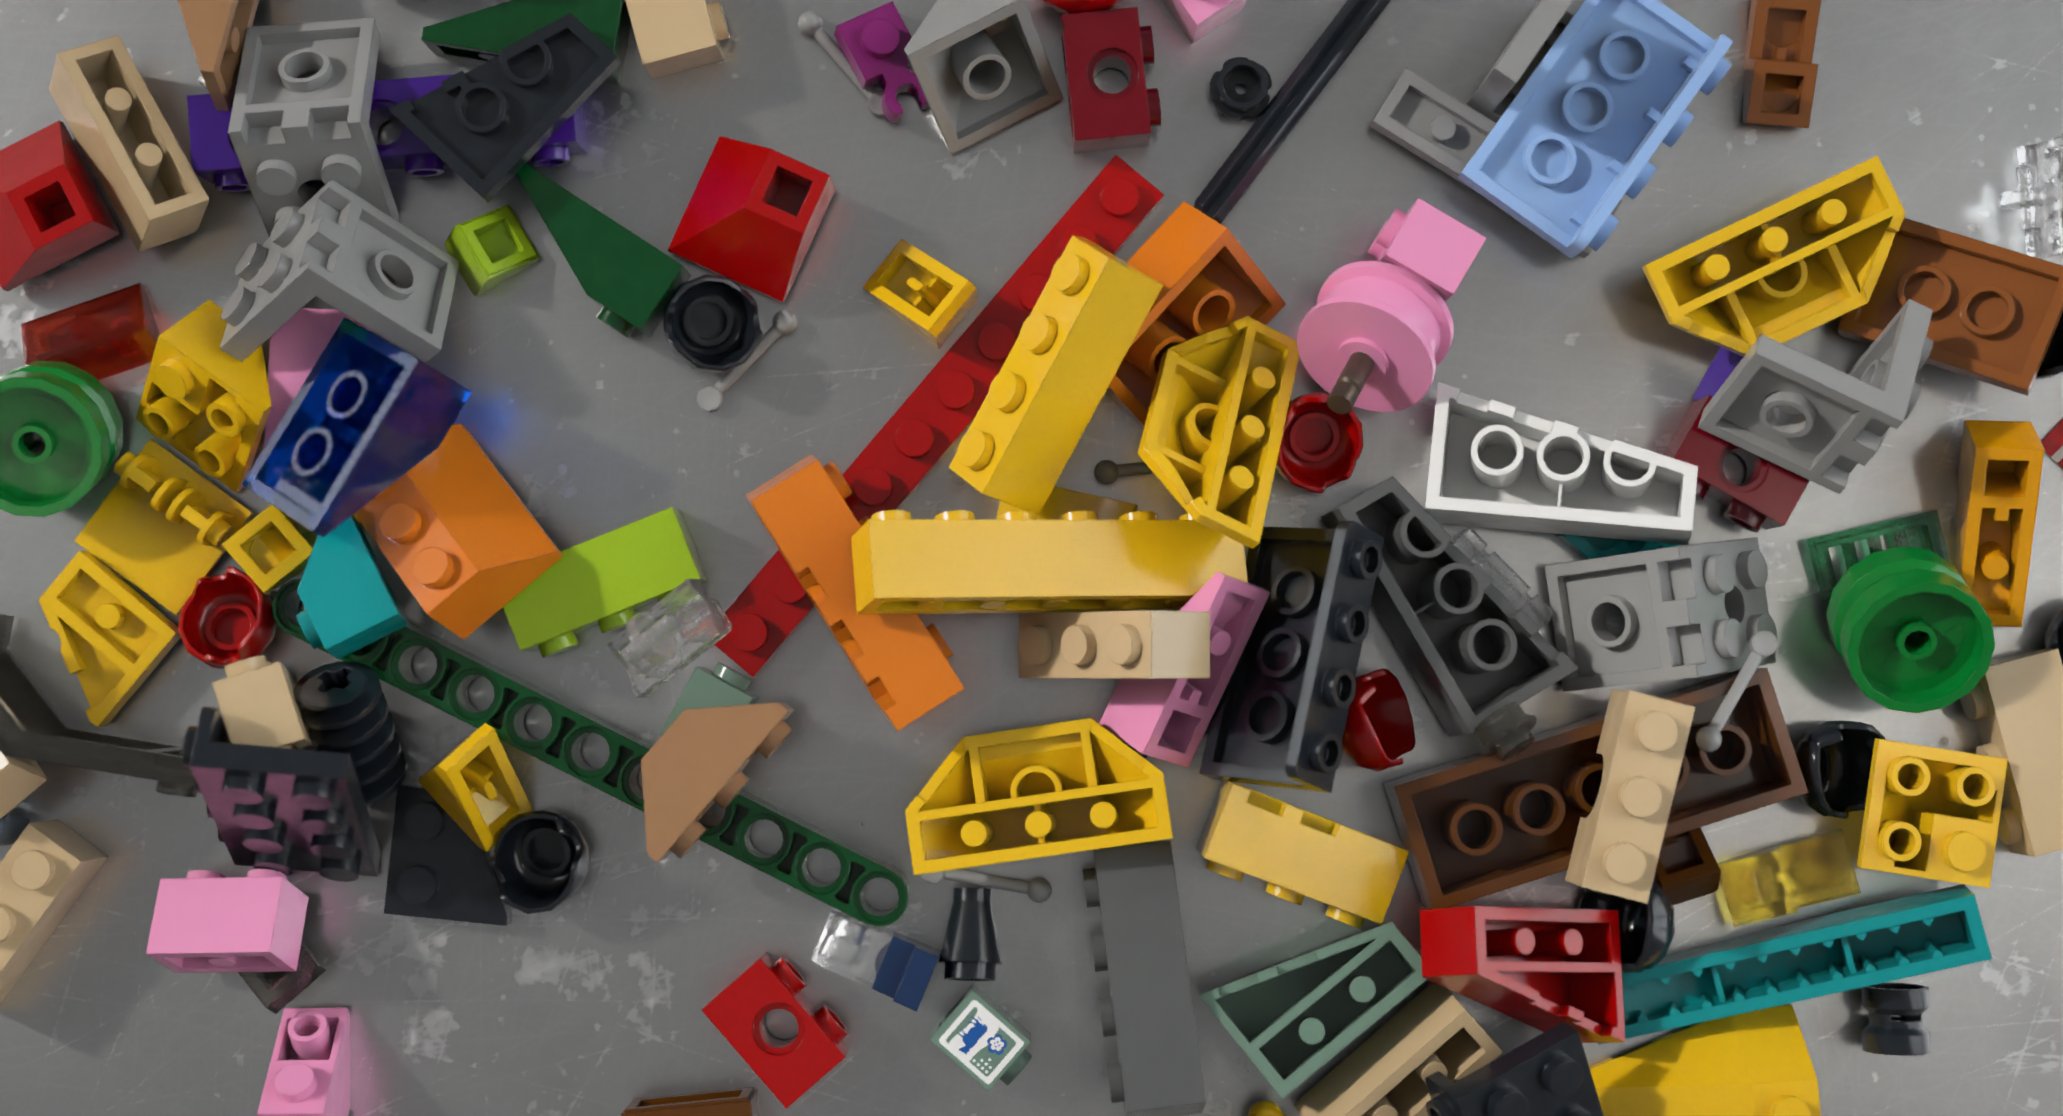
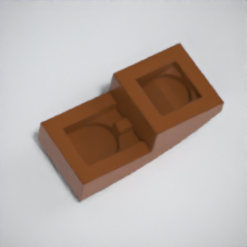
[1743,0,1821,128]

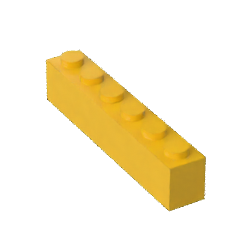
[851,510,1248,615]

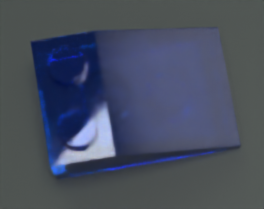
[241,317,472,537]

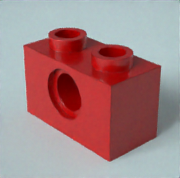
[702,952,850,1109]

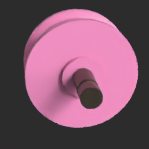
[1297,261,1454,414]

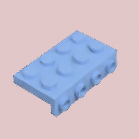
[1457,0,1733,259]

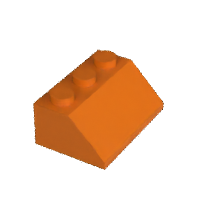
[1105,201,1286,430]
[332,423,563,640]

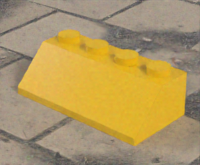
[948,235,1163,515]

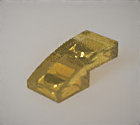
[1718,828,1861,927]

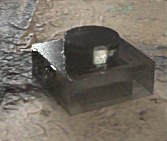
[238,940,326,1014]

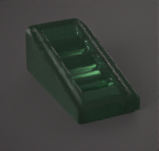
[1806,508,1950,601]

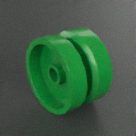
[0,361,123,517]
[1826,546,1995,713]

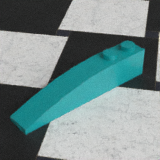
[1598,884,1992,1045]

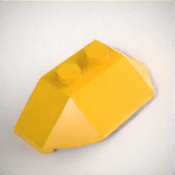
[1642,155,1906,357]
[1137,316,1299,549]
[905,718,1173,875]

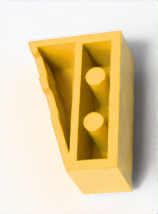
[1196,781,1410,929]

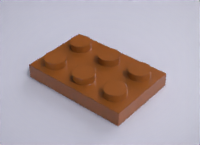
[1837,218,2063,396]

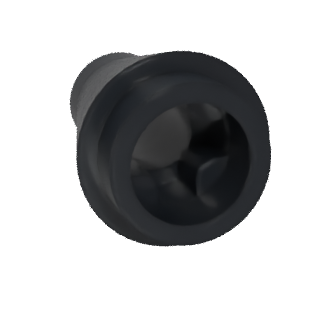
[938,888,1002,981]

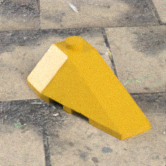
[1589,1004,1821,1116]

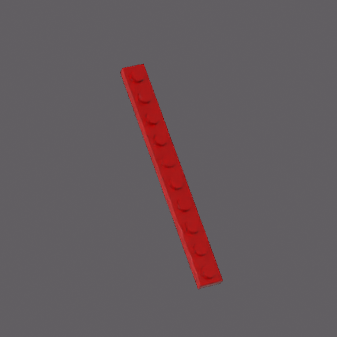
[705,155,1164,678]

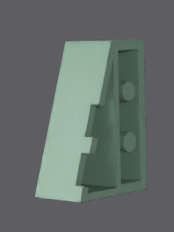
[1198,922,1427,1099]

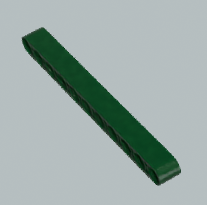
[272,578,911,927]

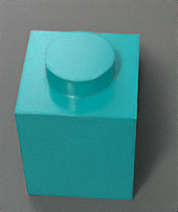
[296,498,409,659]

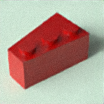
[1420,906,1626,1043]

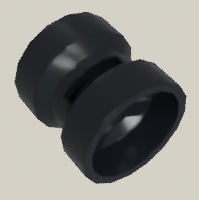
[1862,982,1930,1056]

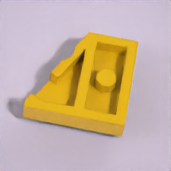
[38,551,181,727]

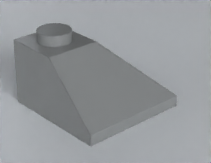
[904,0,1064,155]

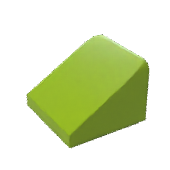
[445,204,540,296]

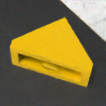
[862,239,978,349]
[417,723,533,852]

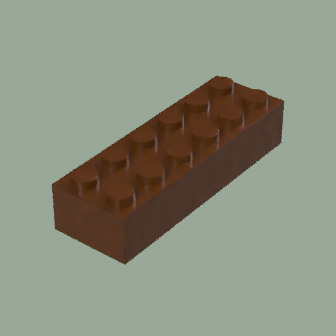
[1383,668,1808,909]

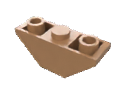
[641,702,794,863]

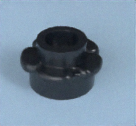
[1210,57,1272,119]

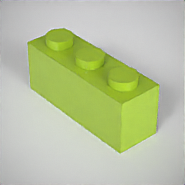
[503,507,709,658]

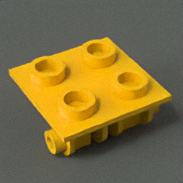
[74,438,254,616]

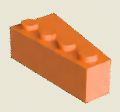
[745,454,965,731]

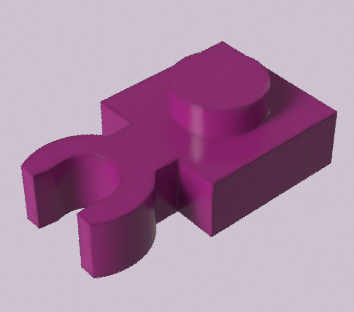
[834,1,929,123]

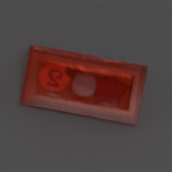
[21,283,160,380]

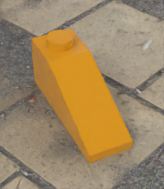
[1955,420,2045,627]

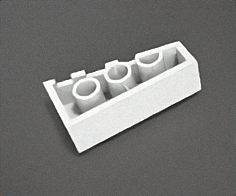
[1425,382,1698,545]

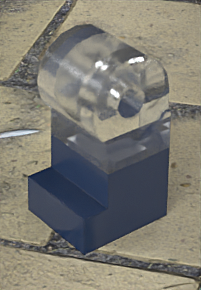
[811,910,941,1012]

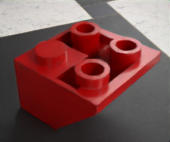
[0,120,121,291]
[667,136,836,304]

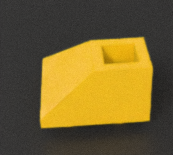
[135,299,272,493]
[1857,739,2008,888]

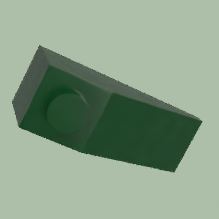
[421,0,631,86]
[516,164,691,338]

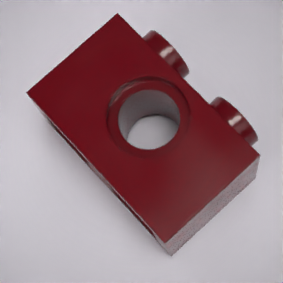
[1060,7,1161,154]
[1663,395,1810,533]

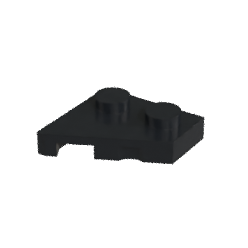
[384,785,512,926]

